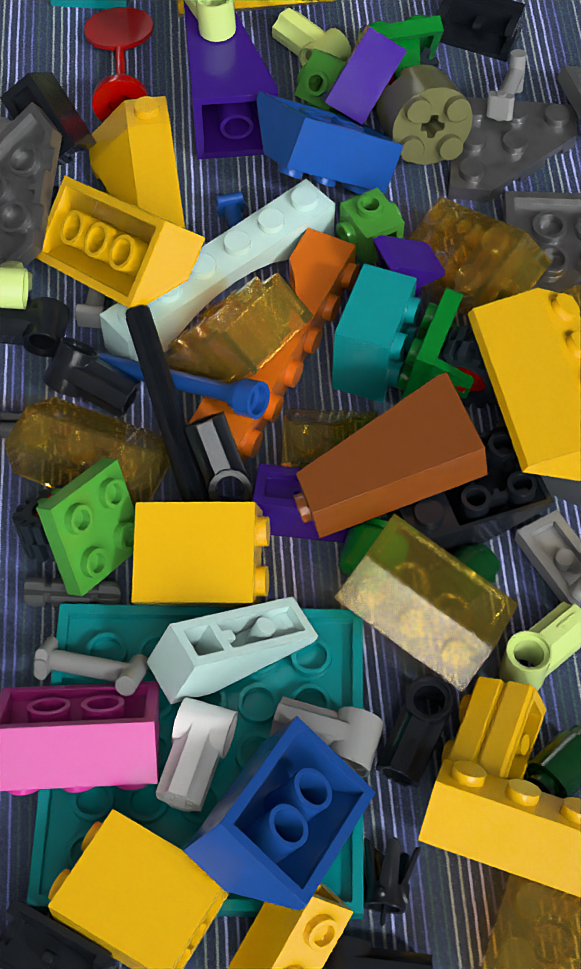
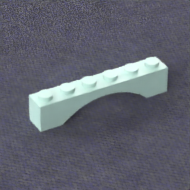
[99,179,335,361]

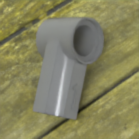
[269,697,384,778]

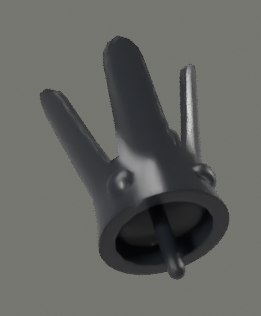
[364,837,421,926]

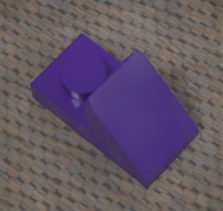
[373,235,445,316]

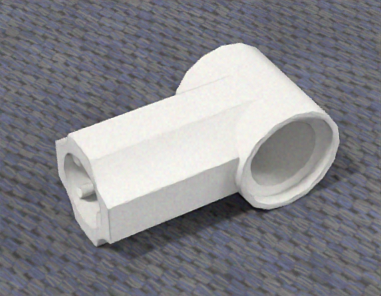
[156,697,238,812]

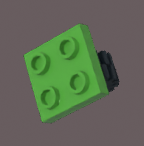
[12,457,135,597]

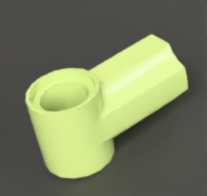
[184,0,236,42]
[272,8,352,67]
[0,261,33,310]
[499,601,581,691]

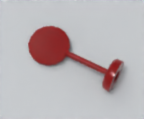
[83,7,154,122]

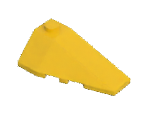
[89,96,185,228]

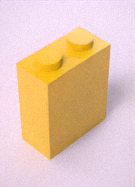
[131,502,270,607]
[48,809,230,969]

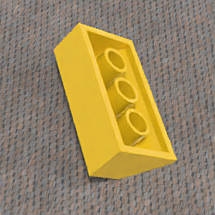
[36,175,205,308]
[467,288,581,481]
[418,759,581,897]

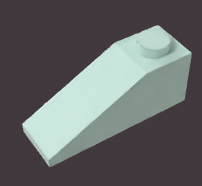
[147,596,318,704]

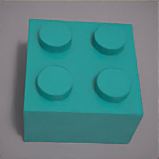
[332,263,422,403]

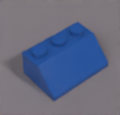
[256,91,404,194]
[183,716,376,911]

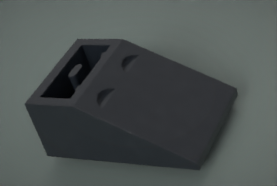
[386,426,554,572]

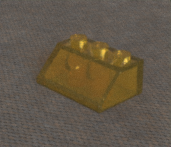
[4,397,171,510]
[334,513,518,692]

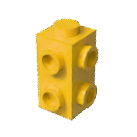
[227,883,353,969]

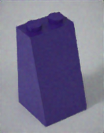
[183,0,278,160]

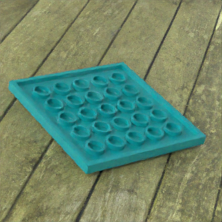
[26,604,364,920]

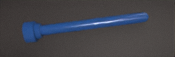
[97,351,270,419]

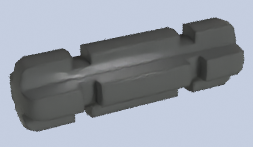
[23,577,122,607]

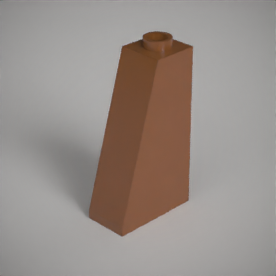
[293,372,488,539]

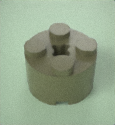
[376,64,473,165]

